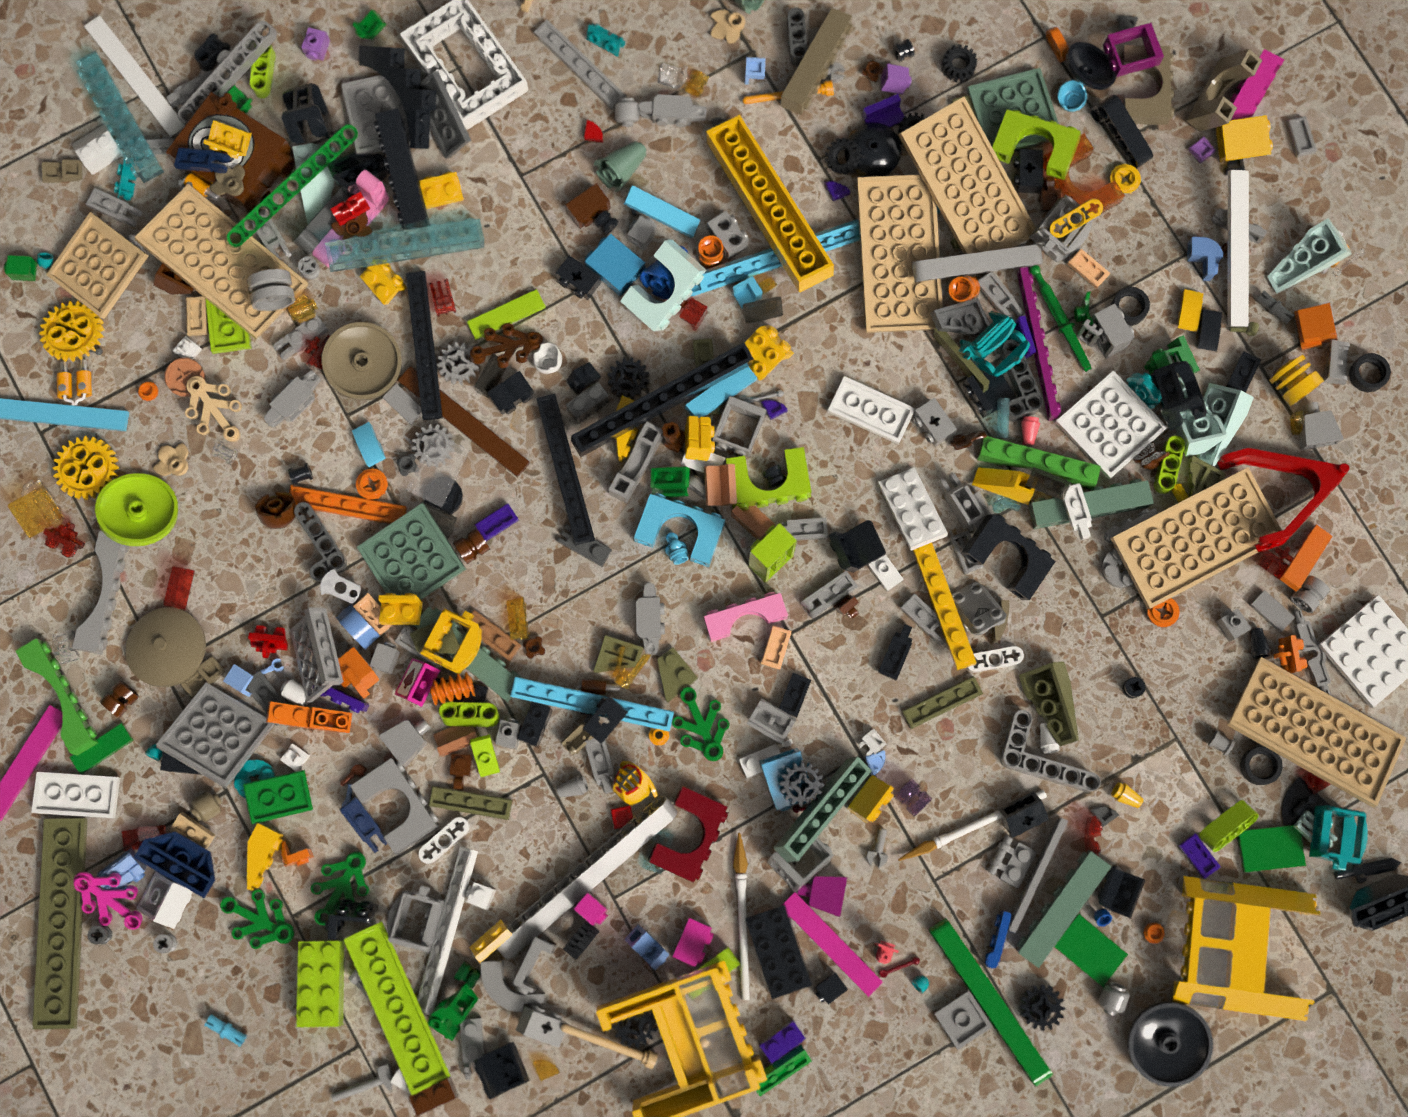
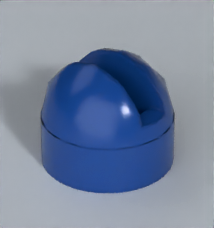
[1094,908,1112,927]

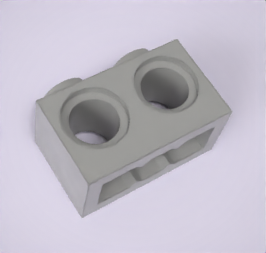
[707,211,749,260]

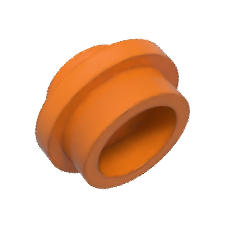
[138,382,159,401]
[1143,923,1165,944]

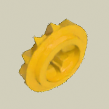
[1110,164,1141,194]

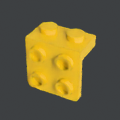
[745,325,794,380]

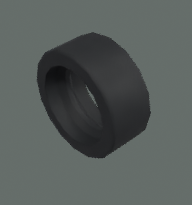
[1111,287,1150,326]
[1349,353,1391,393]
[1240,746,1283,785]

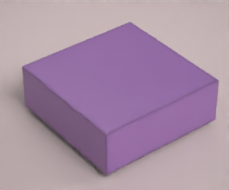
[1188,136,1216,164]

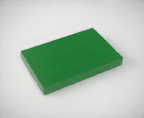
[243,770,313,824]
[1238,825,1306,873]
[1054,914,1128,987]

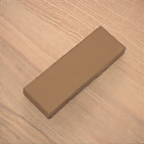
[463,610,522,662]

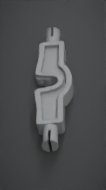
[1293,610,1332,696]

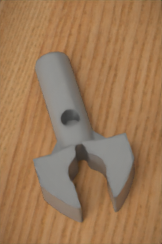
[827,62,845,83]
[866,828,888,868]

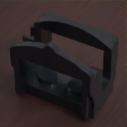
[281,83,334,145]
[1150,361,1208,431]

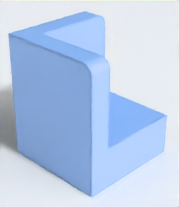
[745,57,765,85]
[223,664,253,697]

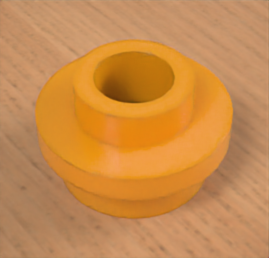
[649,728,669,746]

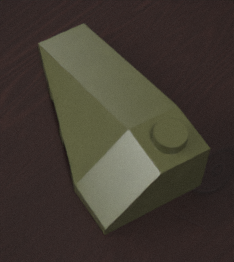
[1019,662,1079,746]

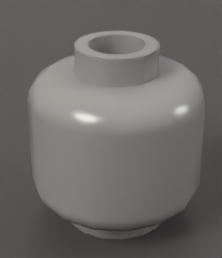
[614,98,640,127]
[1099,982,1129,1015]

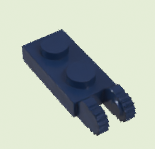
[174,148,231,173]
[339,796,388,853]

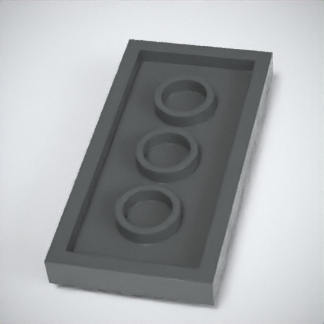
[420,71,471,159]

